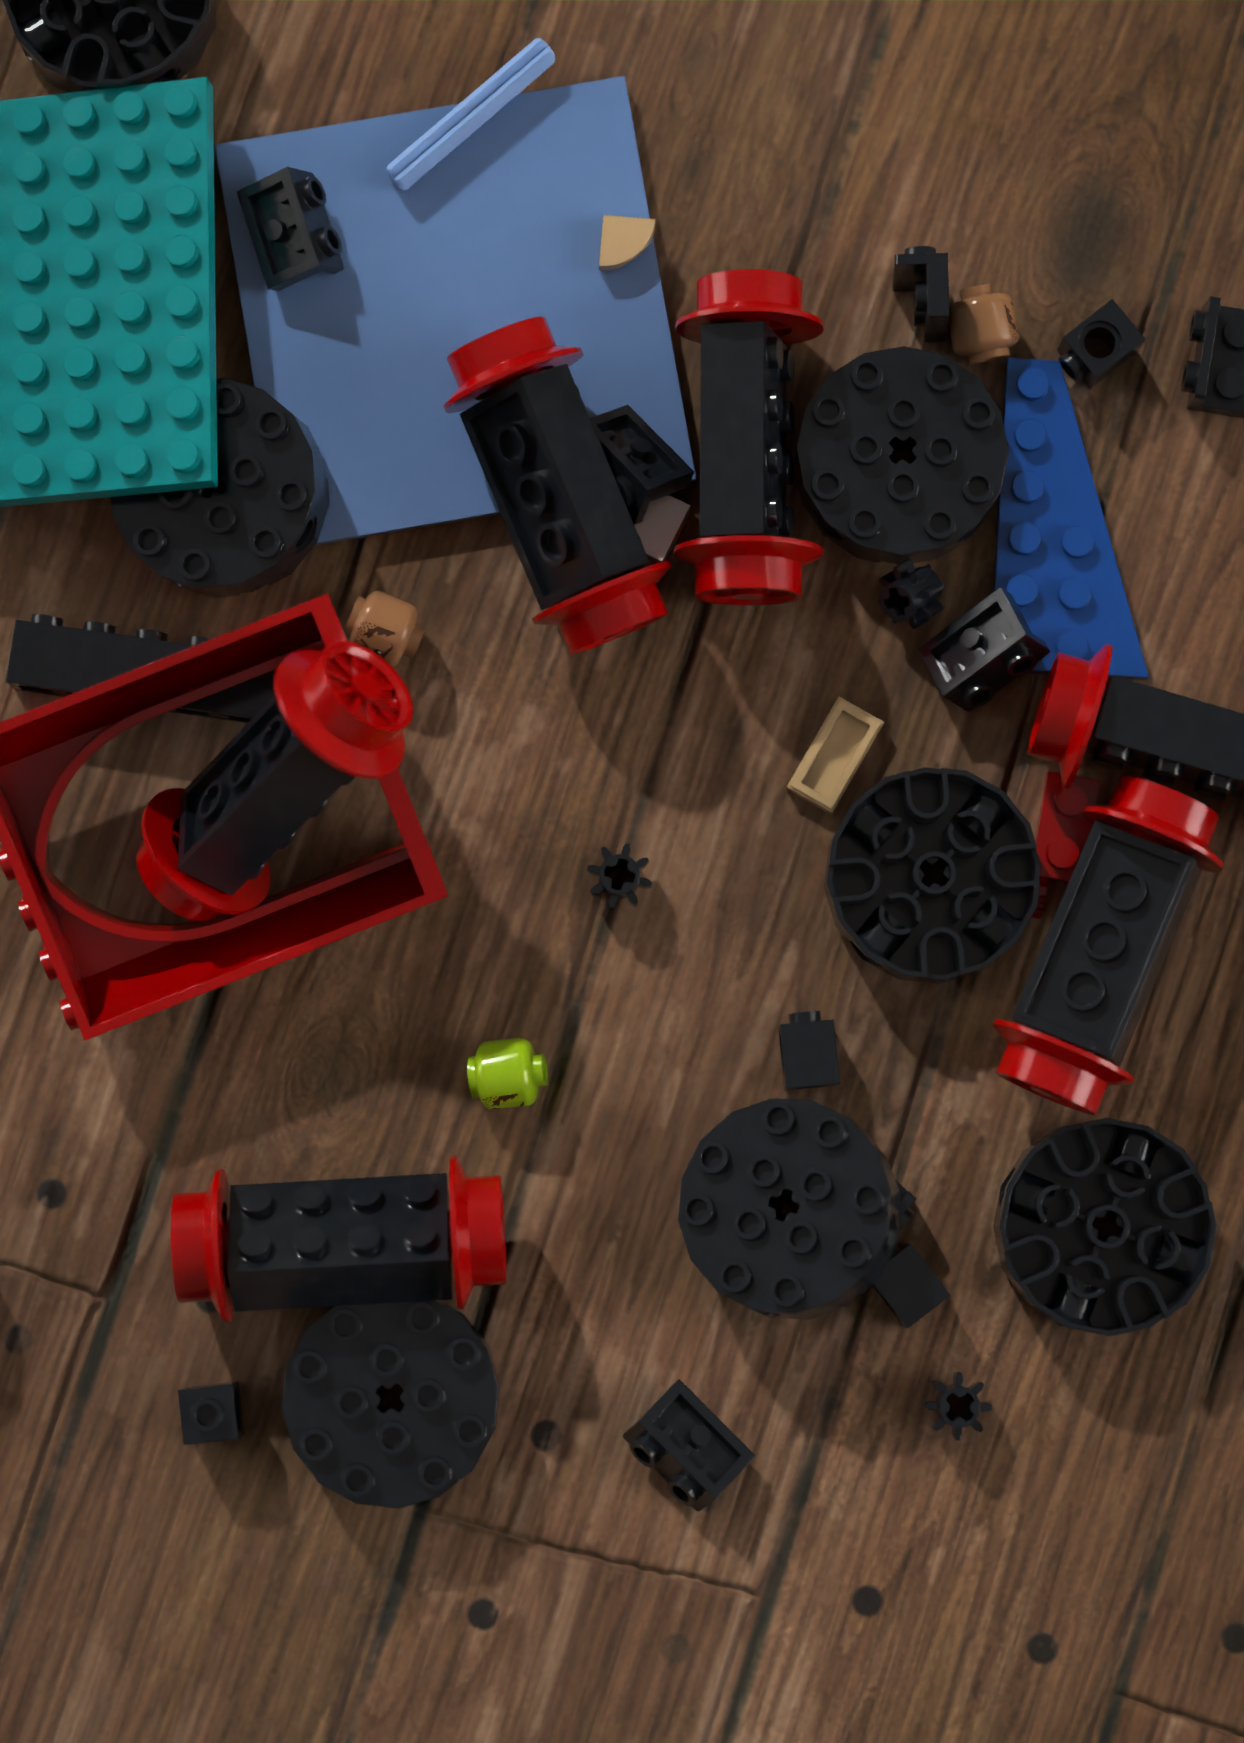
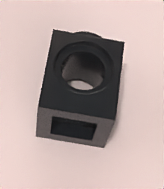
[1057,299,1145,389]
[778,1011,840,1091]
[872,1243,951,1328]
[178,1381,245,1445]

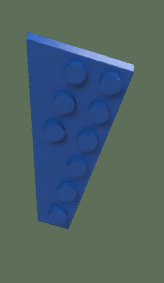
[993,358,1149,681]

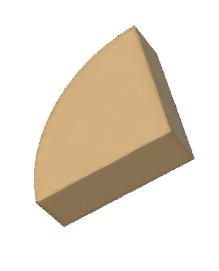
[599,215,656,271]

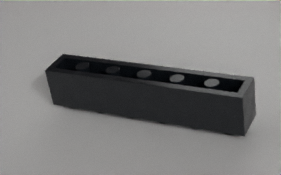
[6,614,277,723]

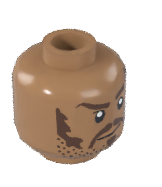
[948,284,1019,364]
[344,591,425,667]

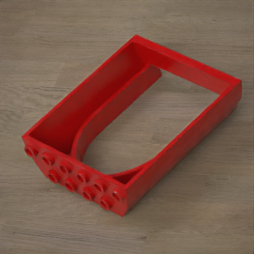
[0,593,448,1041]

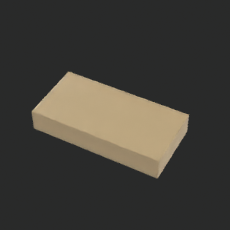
[786,696,884,815]

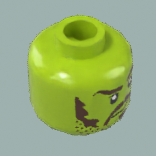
[467,1038,548,1110]

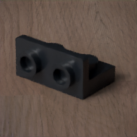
[236,167,344,291]
[892,246,949,342]
[1181,296,1244,418]
[590,405,694,525]
[919,587,1050,712]
[623,1379,756,1512]

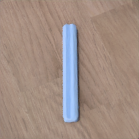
[387,38,555,190]

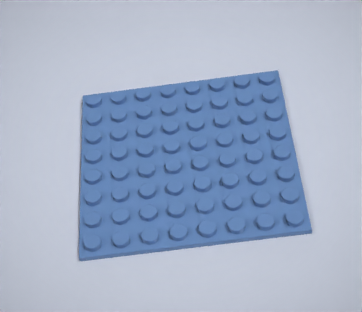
[215,76,696,545]

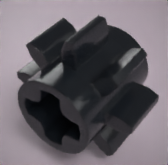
[878,559,945,629]
[587,843,652,910]
[923,1372,992,1441]

